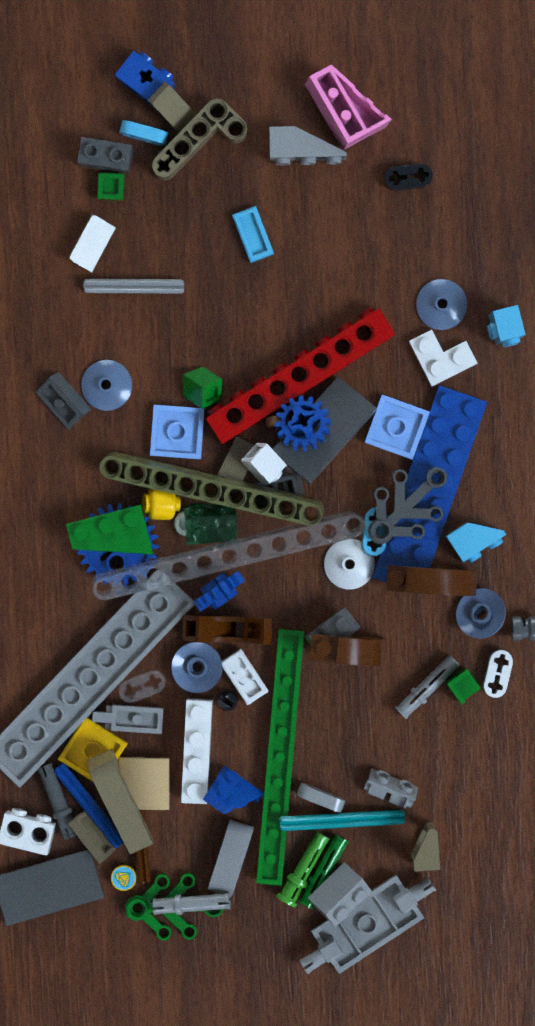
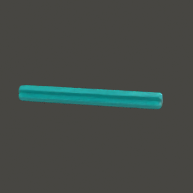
[279,810,405,831]

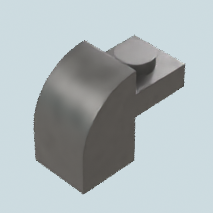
[304,607,361,645]

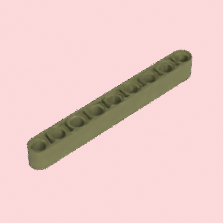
[100,452,324,526]

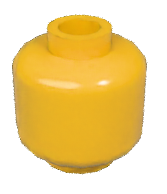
[142,489,181,520]

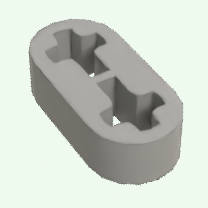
[296,782,346,813]

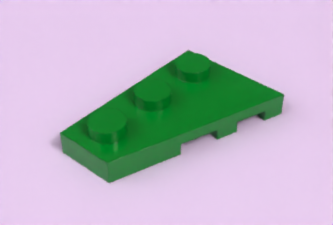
[66,505,154,555]

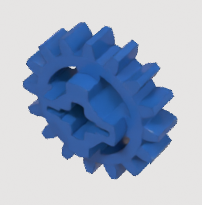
[275,395,331,452]
[193,571,245,612]

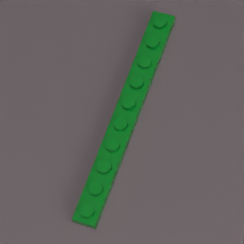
[256,629,304,886]

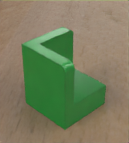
[183,367,222,409]
[445,667,481,705]

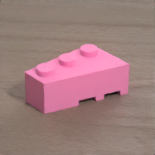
[305,64,392,150]

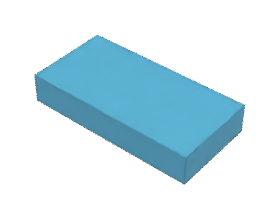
[232,206,274,263]

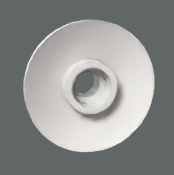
[324,539,375,589]

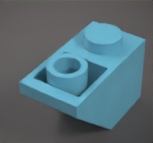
[445,522,506,564]

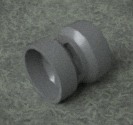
[511,616,535,641]

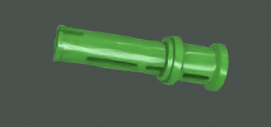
[276,831,330,908]

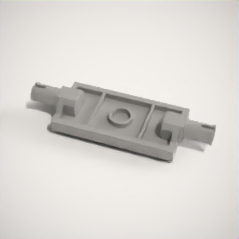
[299,874,436,974]

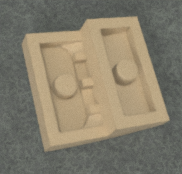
[119,757,170,810]

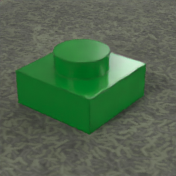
[97,173,125,201]

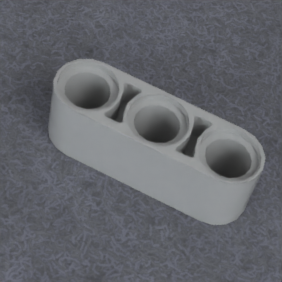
[208,819,254,897]

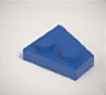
[203,765,264,814]

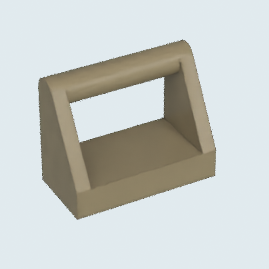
[411,822,440,872]

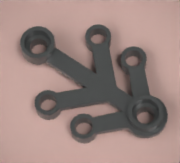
[368,467,447,544]

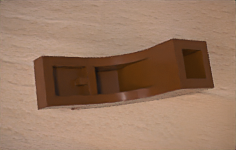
[386,565,478,596]
[182,615,272,645]
[309,634,386,666]

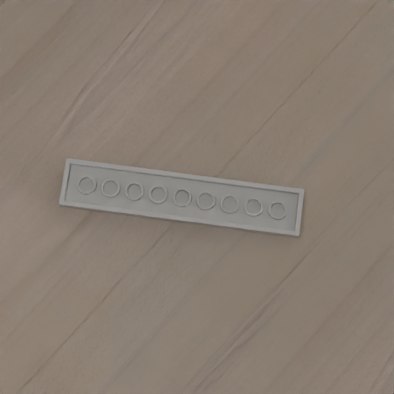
[0,568,194,788]

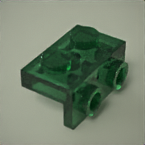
[183,503,237,545]

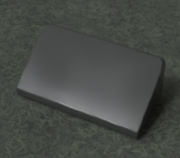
[35,372,91,430]

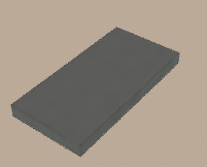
[273,377,377,485]
[0,849,105,926]

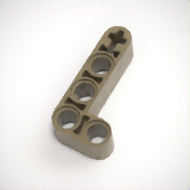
[152,99,247,181]
[88,749,154,854]

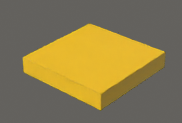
[58,717,128,782]

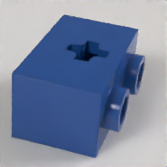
[115,51,175,111]

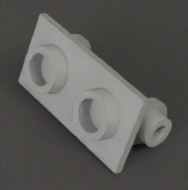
[363,768,418,809]

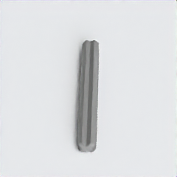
[83,279,184,294]

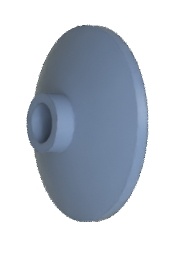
[416,279,467,330]
[81,360,132,411]
[456,588,506,639]
[171,642,223,693]

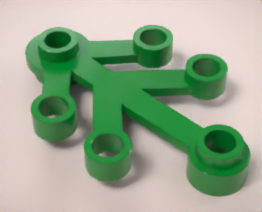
[125,872,224,941]

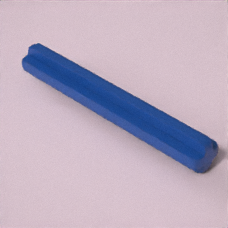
[54,763,124,848]

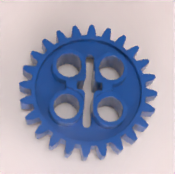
[77,503,160,586]

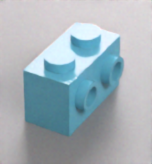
[487,305,526,348]

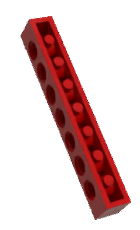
[206,308,395,445]

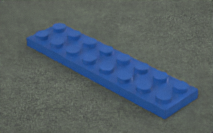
[372,385,487,595]

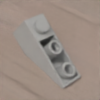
[269,126,347,166]

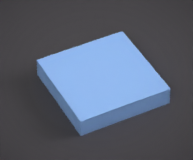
[364,395,430,460]
[150,405,205,459]

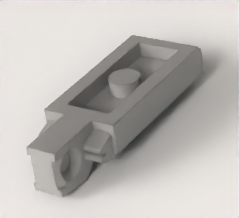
[92,704,164,734]

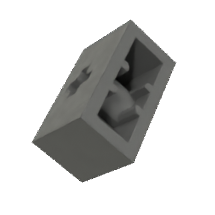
[77,137,134,175]

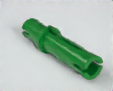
[299,834,349,909]

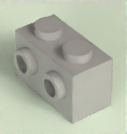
[308,862,372,927]

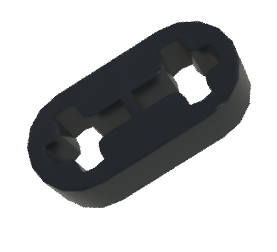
[384,164,433,191]

